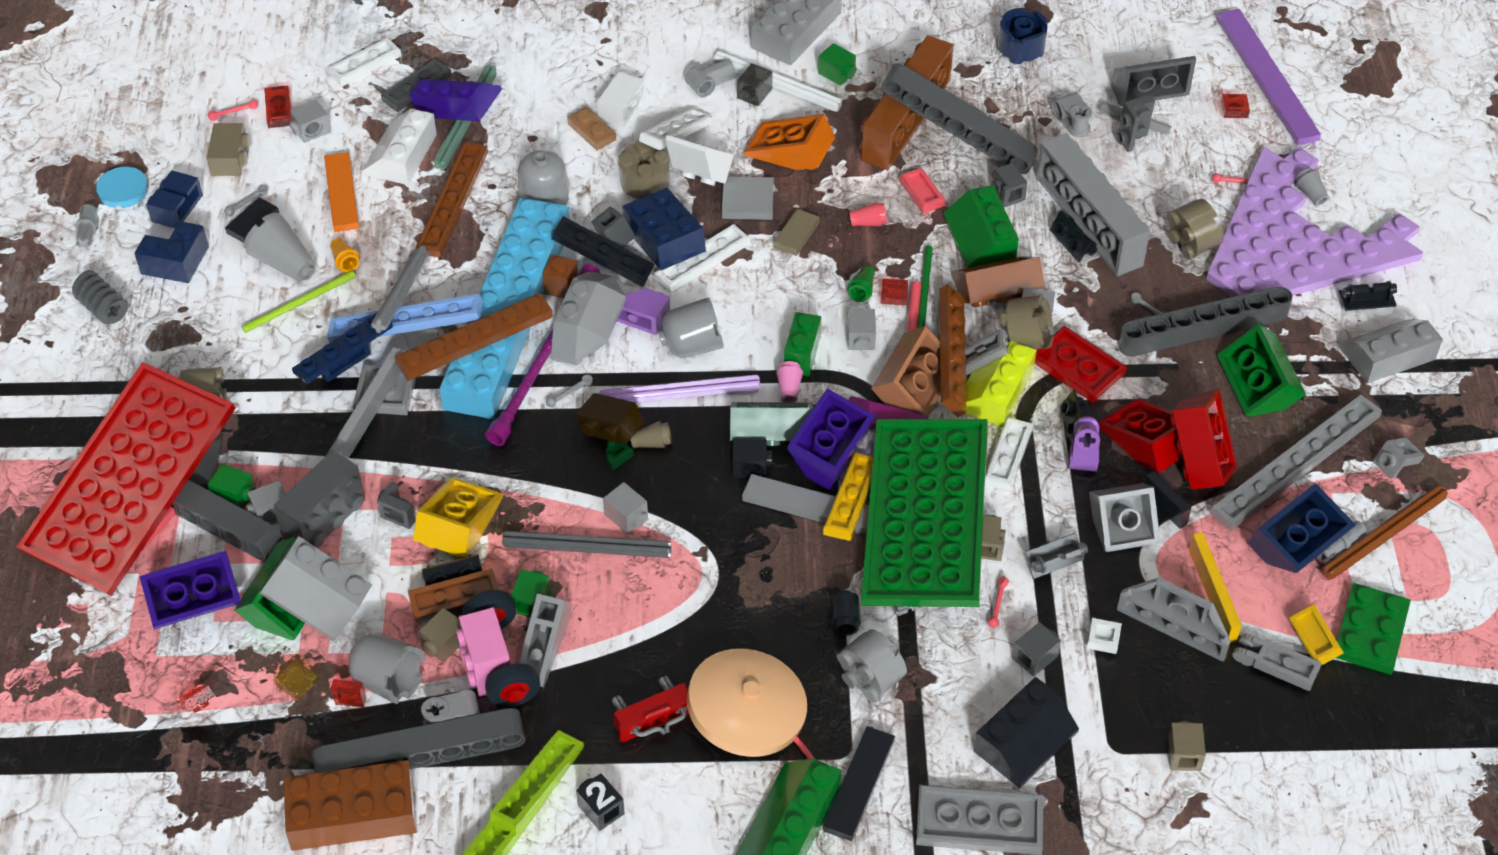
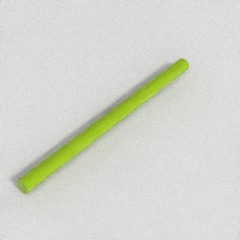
[241,271,356,333]

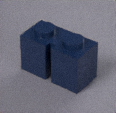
[146,170,203,228]

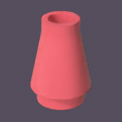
[849,202,887,227]

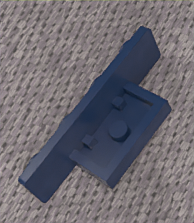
[292,312,393,383]

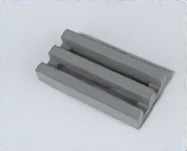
[965,329,1009,376]

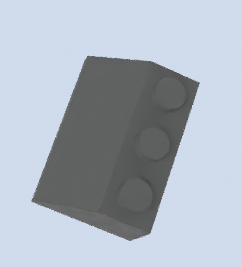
[1111,56,1196,106]

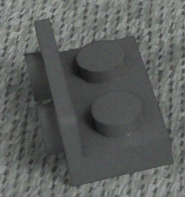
[1116,94,1155,152]

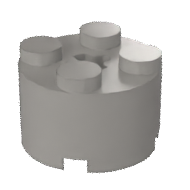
[837,629,907,702]

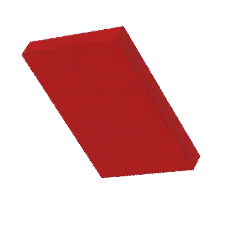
[1035,326,1127,403]

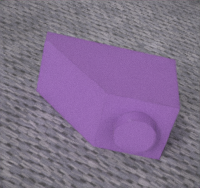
[617,288,670,335]

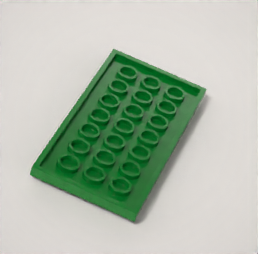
[861,419,988,607]

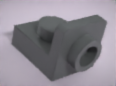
[377,482,416,529]

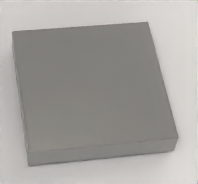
[722,177,774,220]
[353,364,416,415]

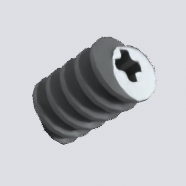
[72,270,128,325]

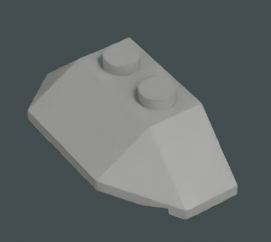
[551,271,627,365]
[1117,577,1231,662]

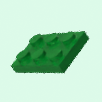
[1336,583,1411,675]

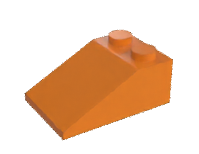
[743,114,835,170]

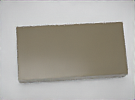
[774,209,820,256]

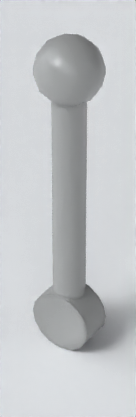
[224,185,268,217]
[1131,293,1162,315]
[546,375,593,407]

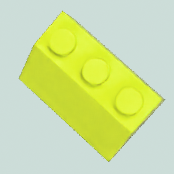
[965,341,1037,427]

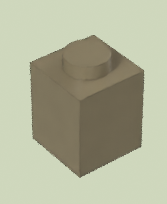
[419,608,461,662]
[1168,721,1206,771]

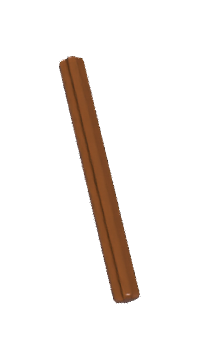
[1321,485,1448,580]

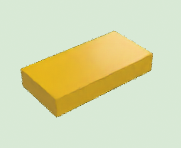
[1288,603,1344,665]

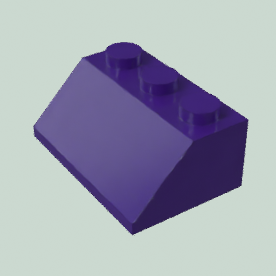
[409,79,502,122]
[787,388,875,490]
[139,551,241,630]

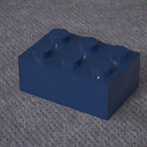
[622,188,706,270]

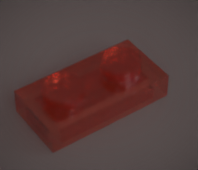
[264,85,292,128]

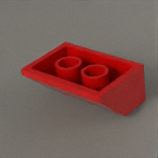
[1171,388,1237,490]

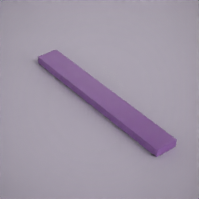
[1217,9,1321,145]

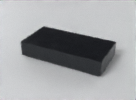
[225,197,279,243]
[1145,471,1191,529]

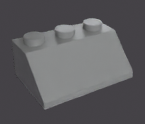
[1338,319,1443,384]
[260,536,373,641]

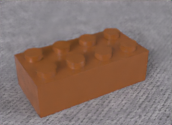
[284,760,417,851]

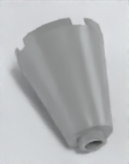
[244,213,315,281]

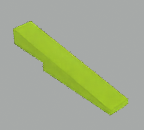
[462,730,584,855]

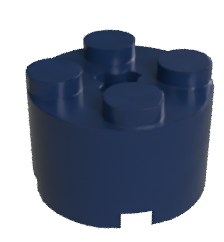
[998,8,1048,64]

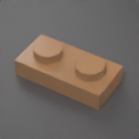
[567,107,616,151]

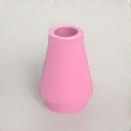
[776,361,803,402]

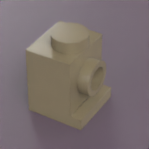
[982,515,1006,561]

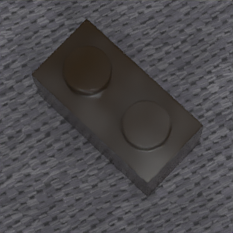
[575,393,644,445]

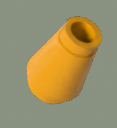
[330,238,360,273]

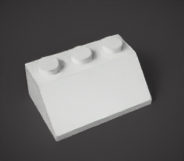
[362,109,437,185]

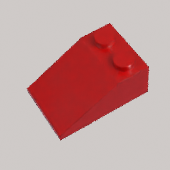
[1098,398,1183,473]

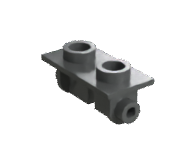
[1025,533,1088,579]

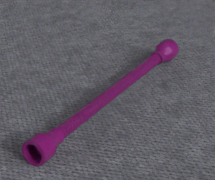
[485,264,601,446]

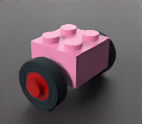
[456,590,540,708]

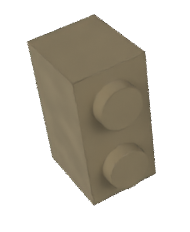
[207,123,250,176]

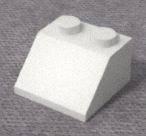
[665,135,734,186]

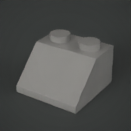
[1089,483,1161,552]

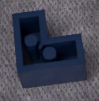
[134,221,209,284]

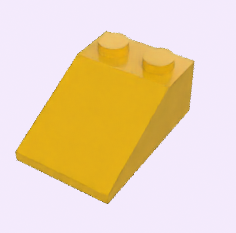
[413,477,503,558]

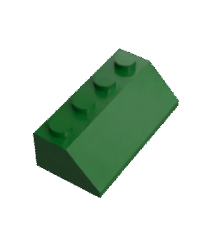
[736,759,841,855]

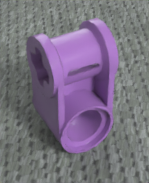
[1069,416,1100,472]

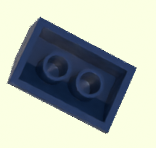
[1247,483,1356,573]

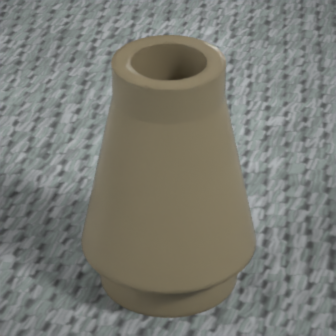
[631,421,672,448]

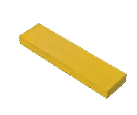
[823,453,873,541]
[1189,532,1242,643]

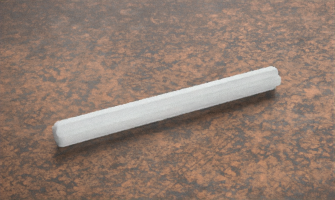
[713,51,842,112]

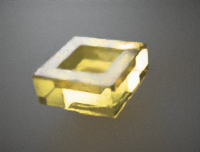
[274,659,318,701]

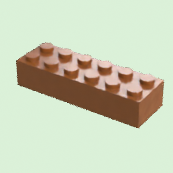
[860,35,954,171]

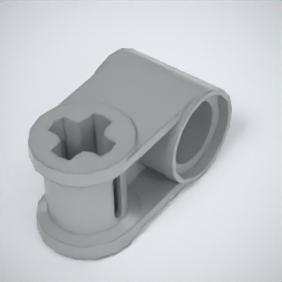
[1051,92,1092,137]
[421,690,481,725]

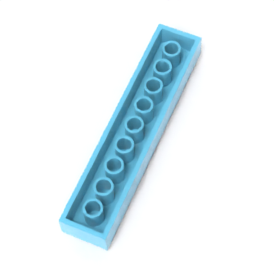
[439,198,570,420]

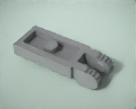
[1232,633,1322,691]

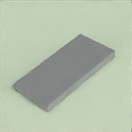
[916,785,1043,855]

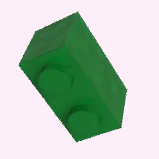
[784,312,822,377]

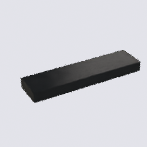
[551,216,655,287]
[823,726,895,842]

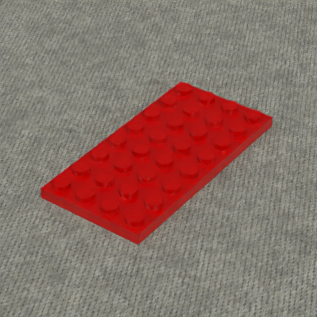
[16,362,236,596]

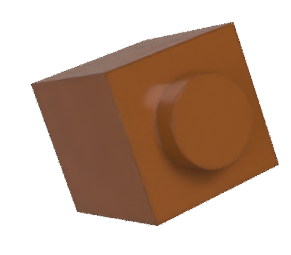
[543,254,578,299]

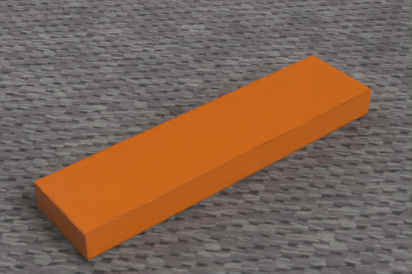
[324,152,359,232]

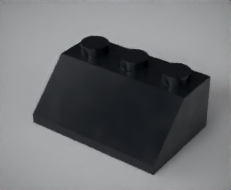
[973,676,1079,788]

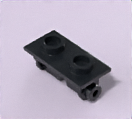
[1050,210,1097,262]
[1338,281,1397,311]
[1060,390,1091,445]
[421,554,482,586]

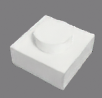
[1087,618,1122,654]

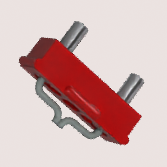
[612,676,689,742]

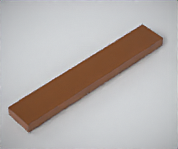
[416,142,488,258]

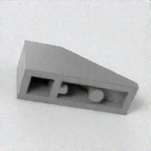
[519,594,572,687]

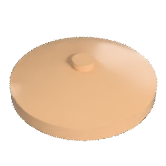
[687,649,807,757]

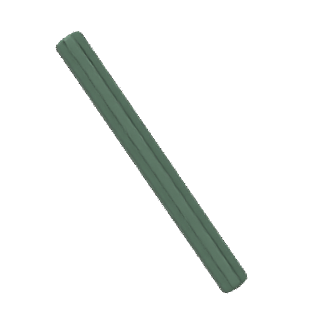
[433,65,497,170]

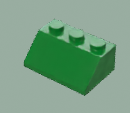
[943,185,1019,268]
[1217,323,1306,417]
[234,537,305,641]

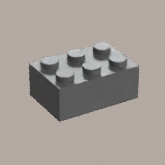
[274,450,365,548]

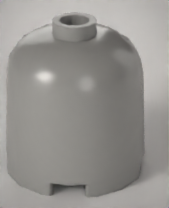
[518,150,569,205]
[658,297,724,358]
[349,633,425,704]

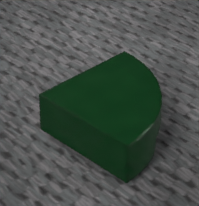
[606,441,634,470]

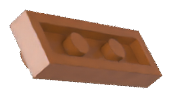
[408,568,499,621]

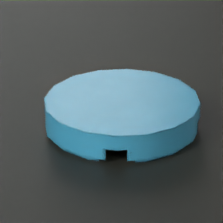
[96,167,148,208]

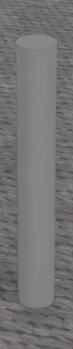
[1100,102,1172,135]

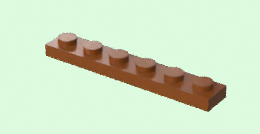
[939,284,967,417]
[395,293,553,381]

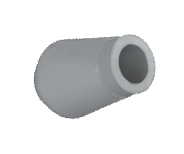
[1295,168,1329,206]

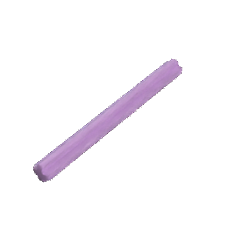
[599,375,760,403]

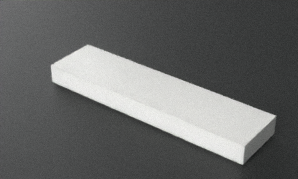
[639,107,712,150]
[654,224,750,293]

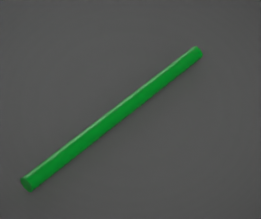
[917,245,933,329]

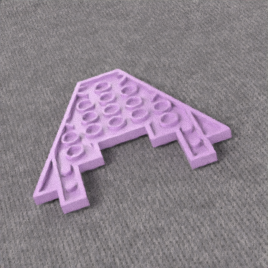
[1206,147,1423,297]

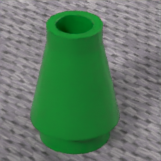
[847,266,875,302]

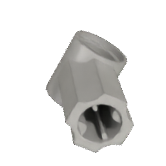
[685,59,736,98]

